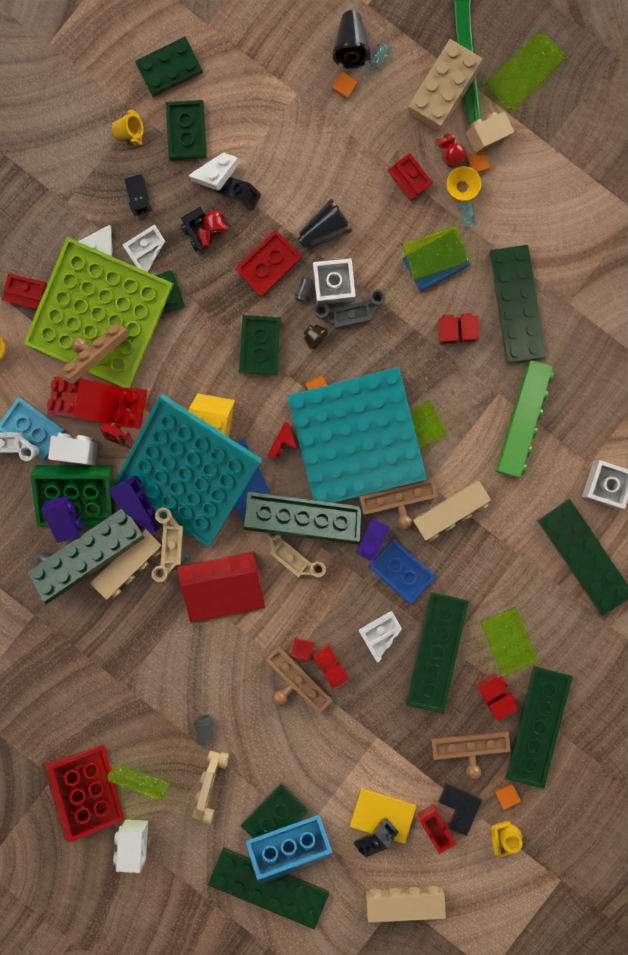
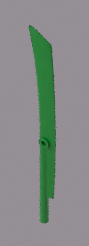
[454,0,485,150]

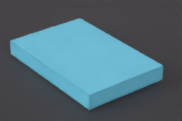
[0,397,66,461]

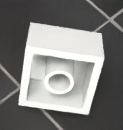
[313,258,356,304]
[48,433,98,465]
[582,460,628,509]
[113,820,148,873]

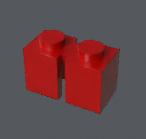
[437,313,480,344]
[312,643,349,689]
[475,673,518,721]
[417,804,456,854]

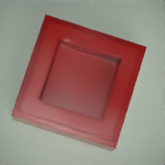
[291,638,314,662]

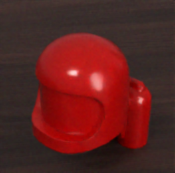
[435,134,466,167]
[198,210,229,249]

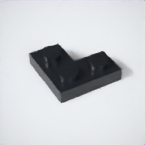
[438,783,482,836]

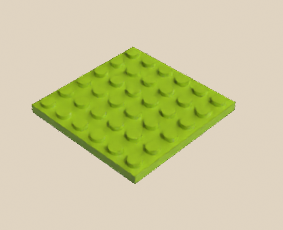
[23,237,174,388]

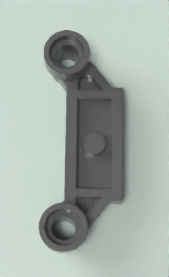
[314,289,386,329]

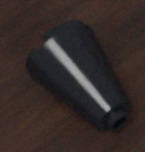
[333,10,371,69]
[298,199,353,249]

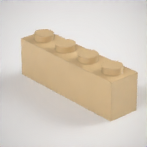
[412,480,491,541]
[90,529,162,600]
[366,886,446,922]

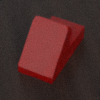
[267,421,297,460]

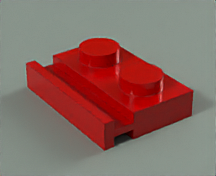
[387,153,433,201]
[2,273,47,309]
[101,423,134,449]

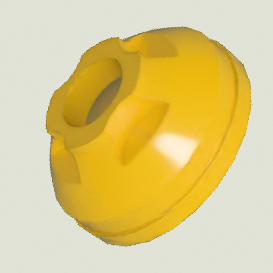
[446,166,481,202]

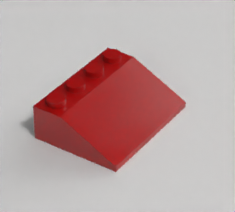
[177,551,265,623]
[43,745,125,842]

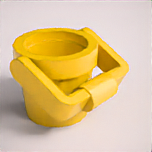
[112,110,144,146]
[491,821,522,857]

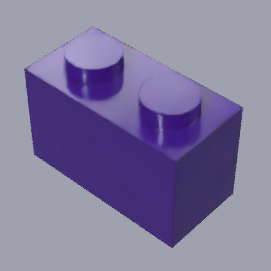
[42,496,83,543]
[355,518,390,562]

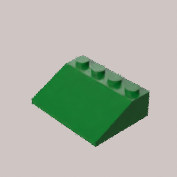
[30,465,114,526]

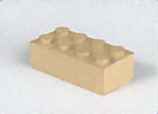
[408,39,483,133]

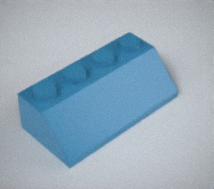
[246,815,332,884]

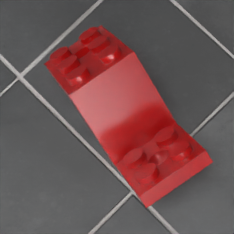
[47,376,148,429]

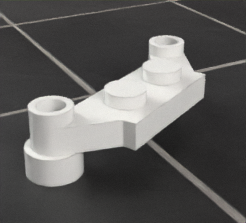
[0,432,39,461]

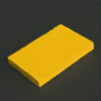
[350,788,416,844]

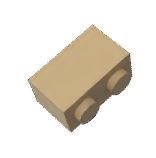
[466,111,514,153]

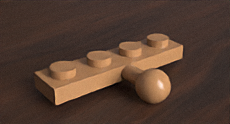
[58,324,130,385]
[359,478,438,530]
[265,645,333,714]
[431,731,511,780]

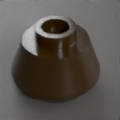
[304,324,328,349]

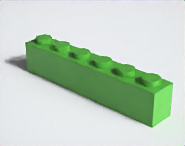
[495,360,554,478]

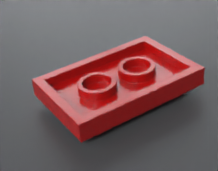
[235,229,302,298]

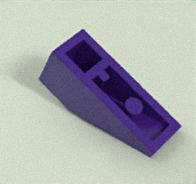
[109,475,163,534]

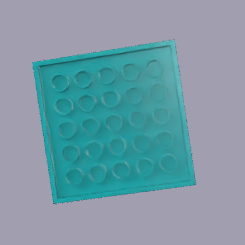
[287,367,427,503]
[113,394,262,548]

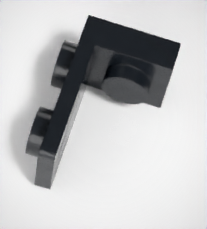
[124,174,153,216]
[215,177,262,211]
[180,207,205,255]
[353,818,399,857]

